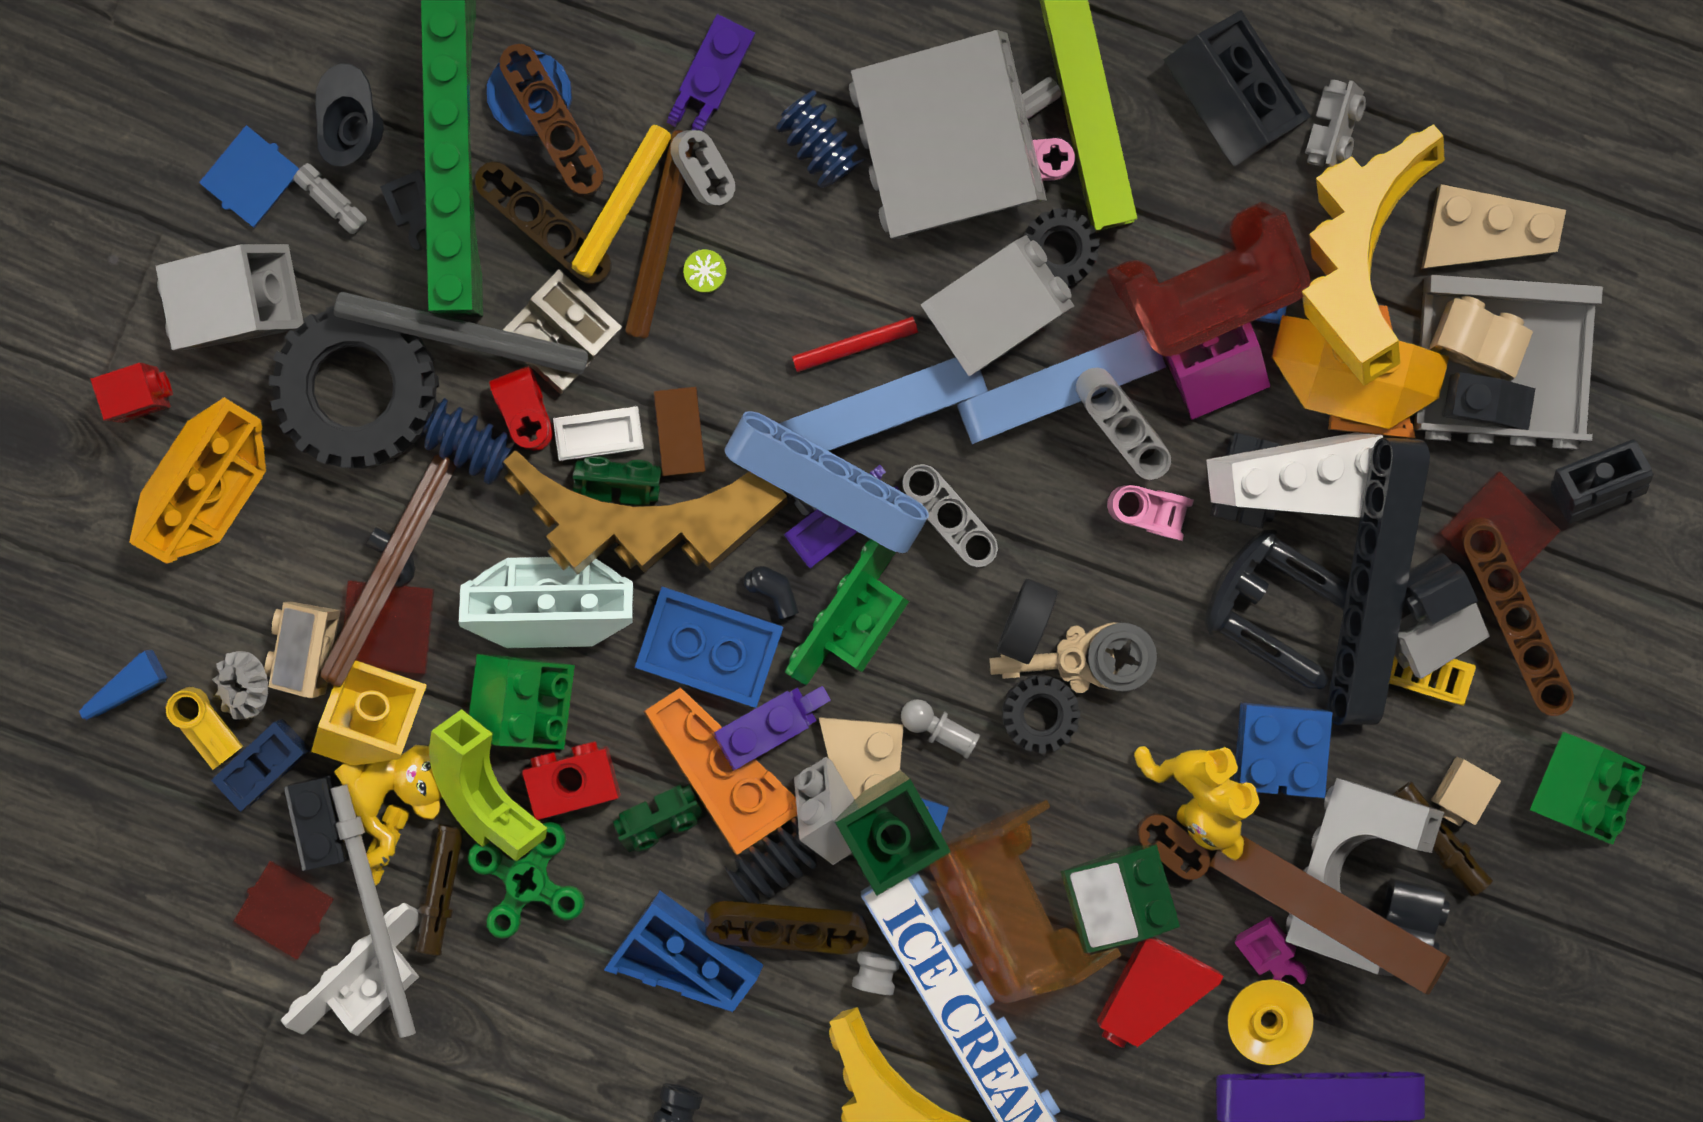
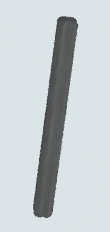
[334,292,588,374]

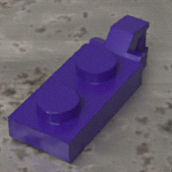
[712,686,831,770]

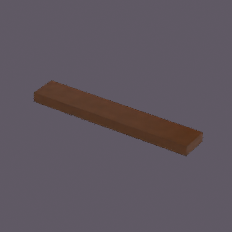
[1209,835,1451,995]

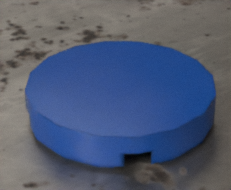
[487,50,572,136]

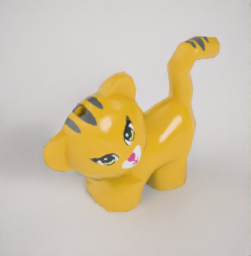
[334,745,442,869]
[1134,746,1260,861]

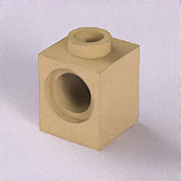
[1431,757,1501,826]

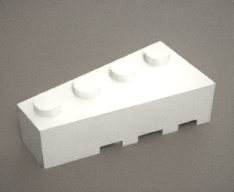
[1206,432,1383,517]

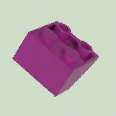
[1158,305,1270,420]

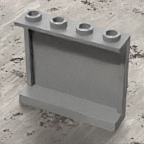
[849,30,1047,239]
[1414,275,1603,449]

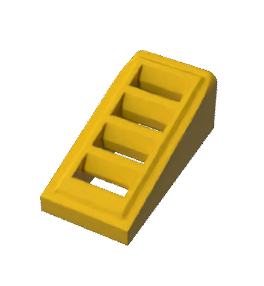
[1389,655,1476,706]

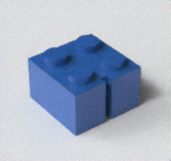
[1234,703,1333,798]

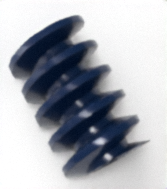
[776,90,866,188]
[420,398,517,485]

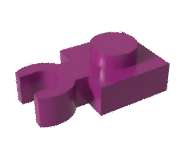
[1235,916,1308,985]

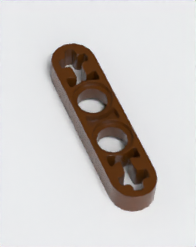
[500,44,604,196]

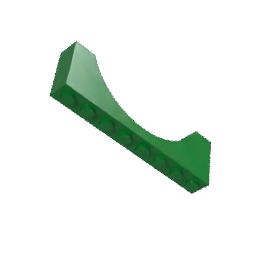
[421,0,483,317]

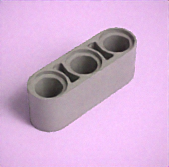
[1076,367,1171,480]
[902,464,998,567]

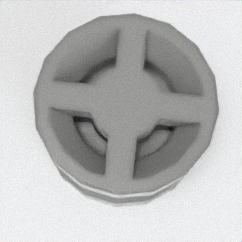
[852,951,900,995]

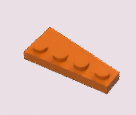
[643,688,797,855]

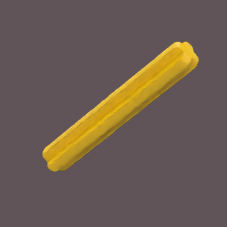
[572,125,671,277]

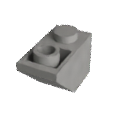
[794,757,855,865]

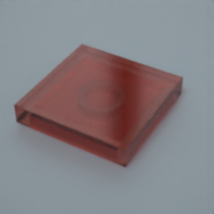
[1438,471,1561,588]
[343,580,434,674]

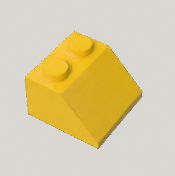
[311,660,427,766]

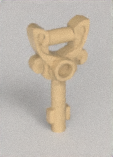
[989,622,1118,693]

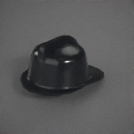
[315,63,384,167]

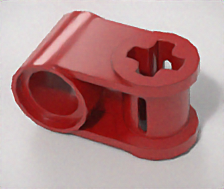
[489,365,554,451]

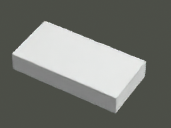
[553,406,644,461]

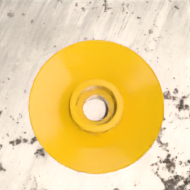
[1228,979,1313,1065]

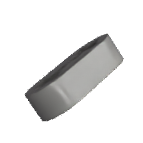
[671,130,735,205]

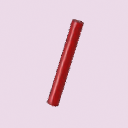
[792,317,918,372]

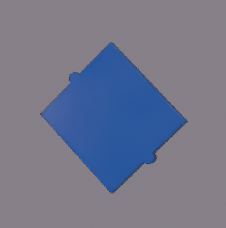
[199,125,299,228]

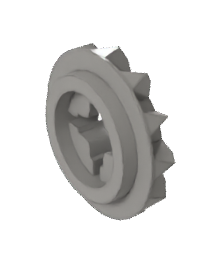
[212,651,268,719]

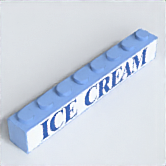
[861,872,1061,1122]

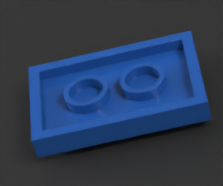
[635,586,783,708]

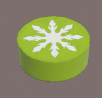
[683,249,727,293]

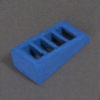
[79,650,167,720]

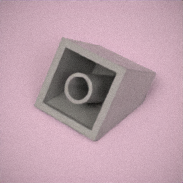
[921,235,1074,376]
[156,244,304,350]

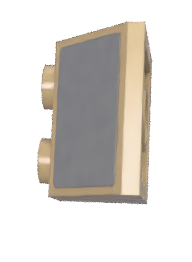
[264,602,340,698]

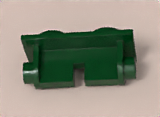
[573,456,662,506]
[613,784,706,853]

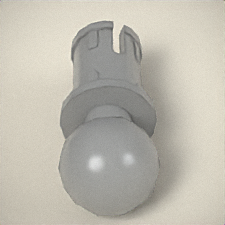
[901,699,980,759]

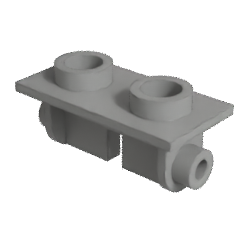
[1305,80,1366,167]

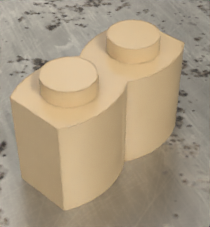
[1429,296,1533,381]

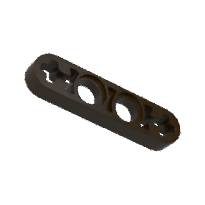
[475,162,612,285]
[704,901,869,954]

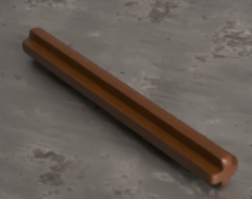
[625,130,694,339]

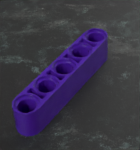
[1216,1072,1425,1122]

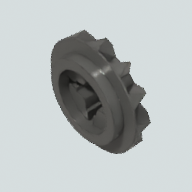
[1088,623,1157,691]

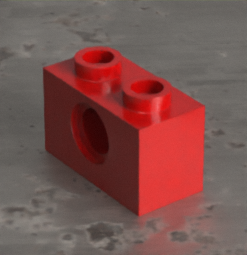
[90,363,173,423]
[522,741,621,820]

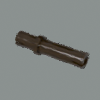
[1393,781,1493,897]
[414,824,465,955]

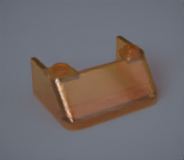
[929,800,1121,1003]

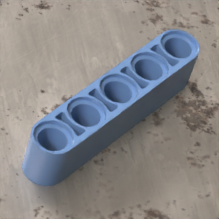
[956,327,1166,444]
[779,358,988,451]
[725,411,929,553]

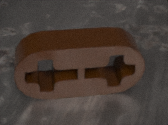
[1137,813,1210,880]

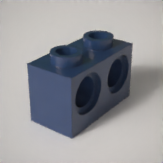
[211,719,312,812]

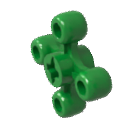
[468,822,585,939]

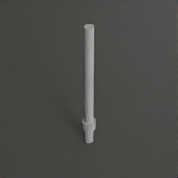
[330,784,416,1038]

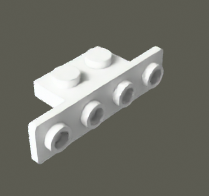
[281,903,422,1036]

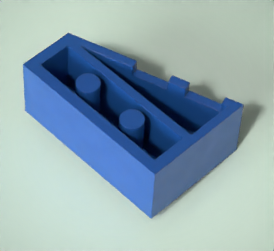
[604,891,763,1012]

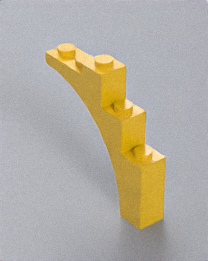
[1302,124,1445,386]
[829,1007,971,1122]

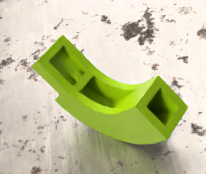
[429,709,547,861]

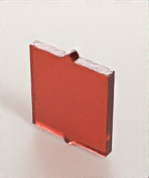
[234,861,334,959]

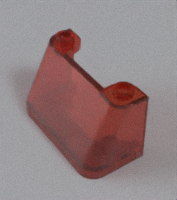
[1107,201,1311,356]

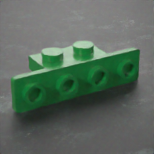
[785,539,910,685]

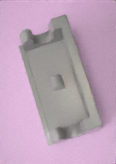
[1395,603,1490,679]

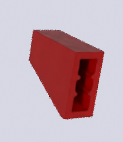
[1097,937,1224,1048]

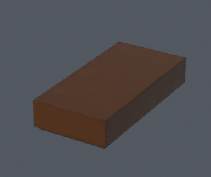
[654,387,706,476]

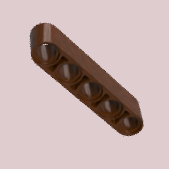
[1461,518,1574,716]

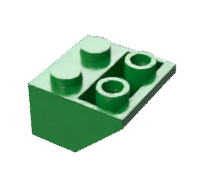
[469,654,575,749]
[1530,732,1646,845]

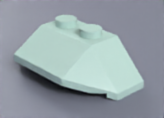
[459,557,633,648]

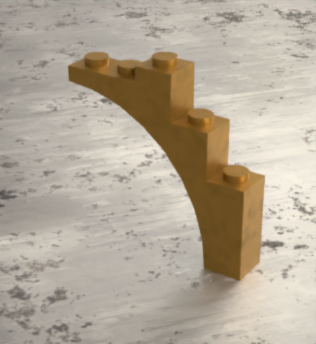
[503,450,787,575]

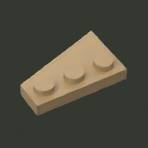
[1421,184,1566,269]
[819,717,904,799]

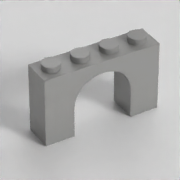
[1286,778,1444,976]

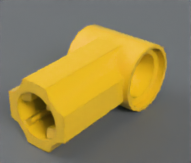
[166,687,243,770]

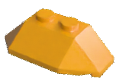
[1271,315,1449,429]
[129,397,266,564]

